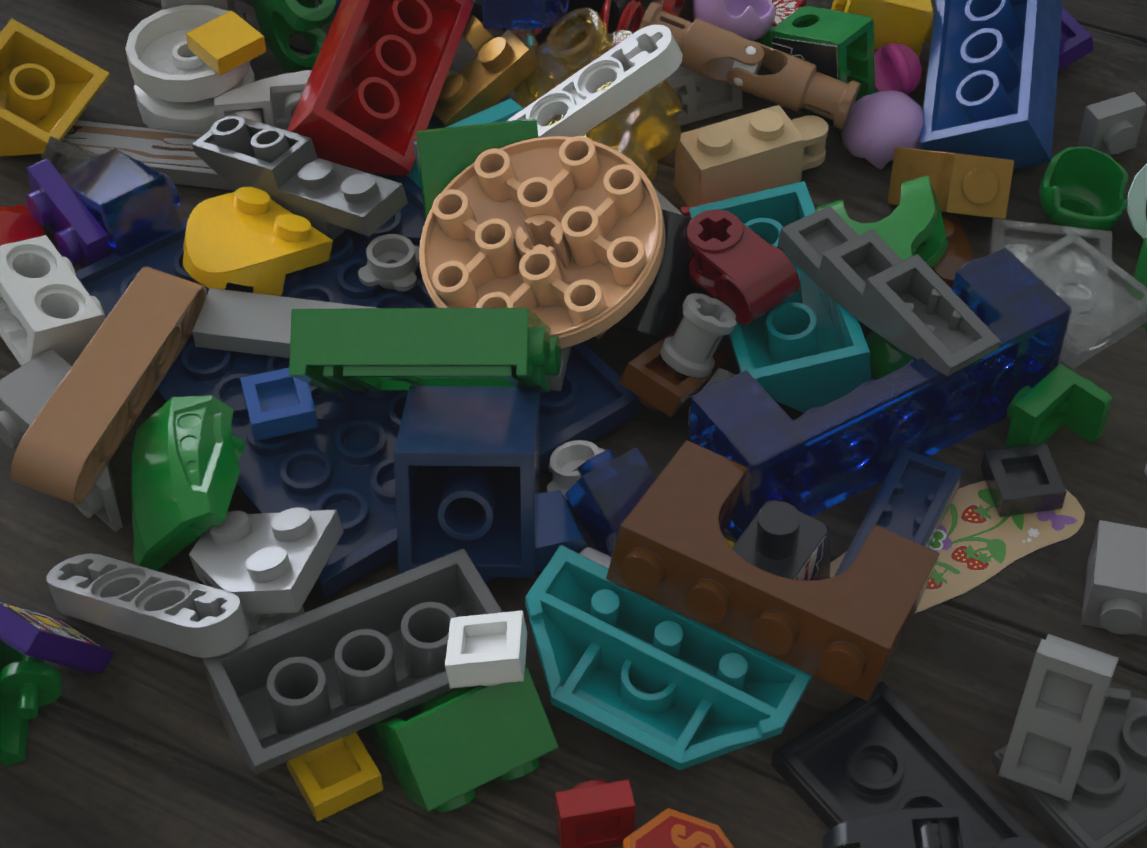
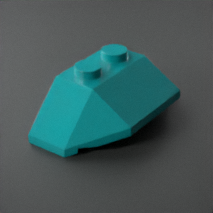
[525,545,813,771]

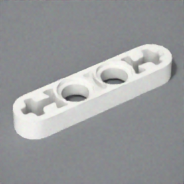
[507,25,683,138]

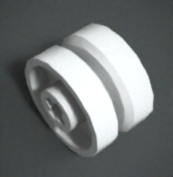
[125,5,255,134]

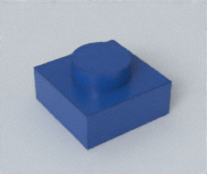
[240,368,318,441]

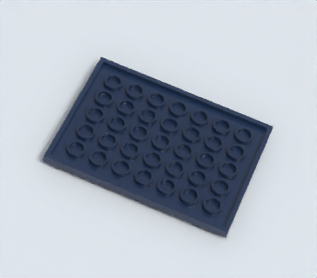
[75,173,641,599]

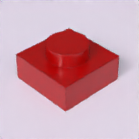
[555,779,635,848]

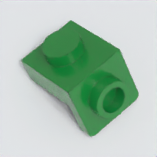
[1005,364,1112,448]

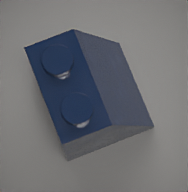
[394,386,541,578]

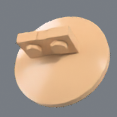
[419,136,665,349]

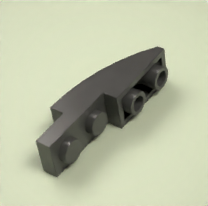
[192,114,408,240]

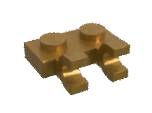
[433,15,541,127]

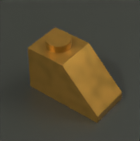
[887,147,1014,219]

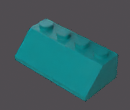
[689,181,872,416]

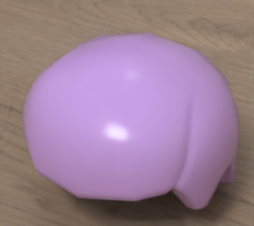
[692,0,776,41]
[841,90,924,169]

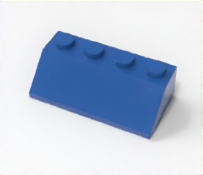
[919,0,1063,170]

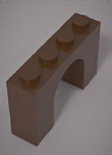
[606,440,940,702]

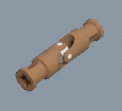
[638,2,861,129]

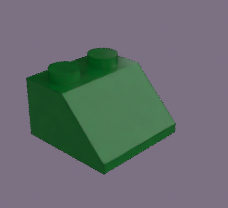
[367,667,559,812]

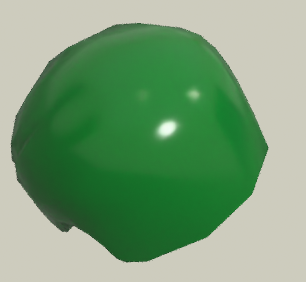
[1039,147,1128,237]

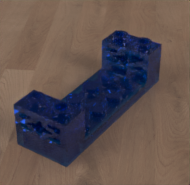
[689,247,1072,541]

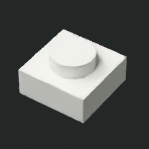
[445,610,527,688]

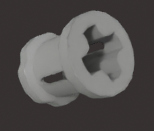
[660,293,737,378]

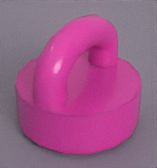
[874,43,922,95]

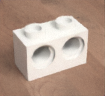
[0,235,105,366]

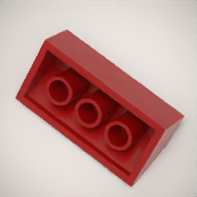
[287,0,474,176]

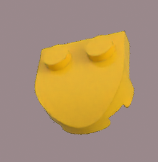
[183,187,333,296]

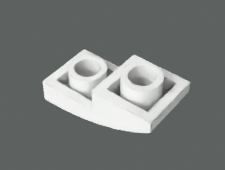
[214,70,312,129]

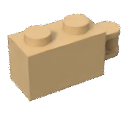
[674,105,829,206]

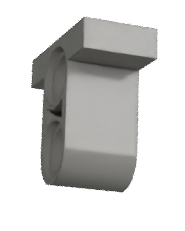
[998,634,1119,801]

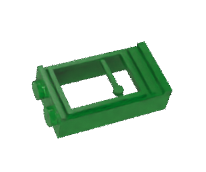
[289,308,561,392]

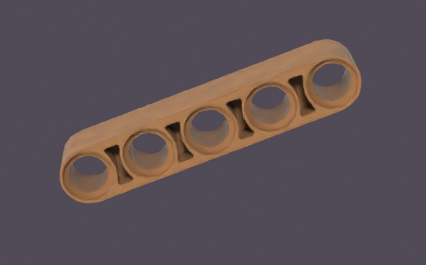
[10,266,206,505]

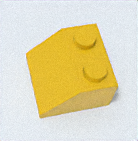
[0,19,109,157]

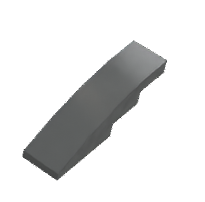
[777,205,1001,376]

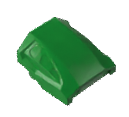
[131,395,245,571]

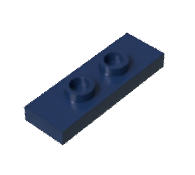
[834,448,963,576]

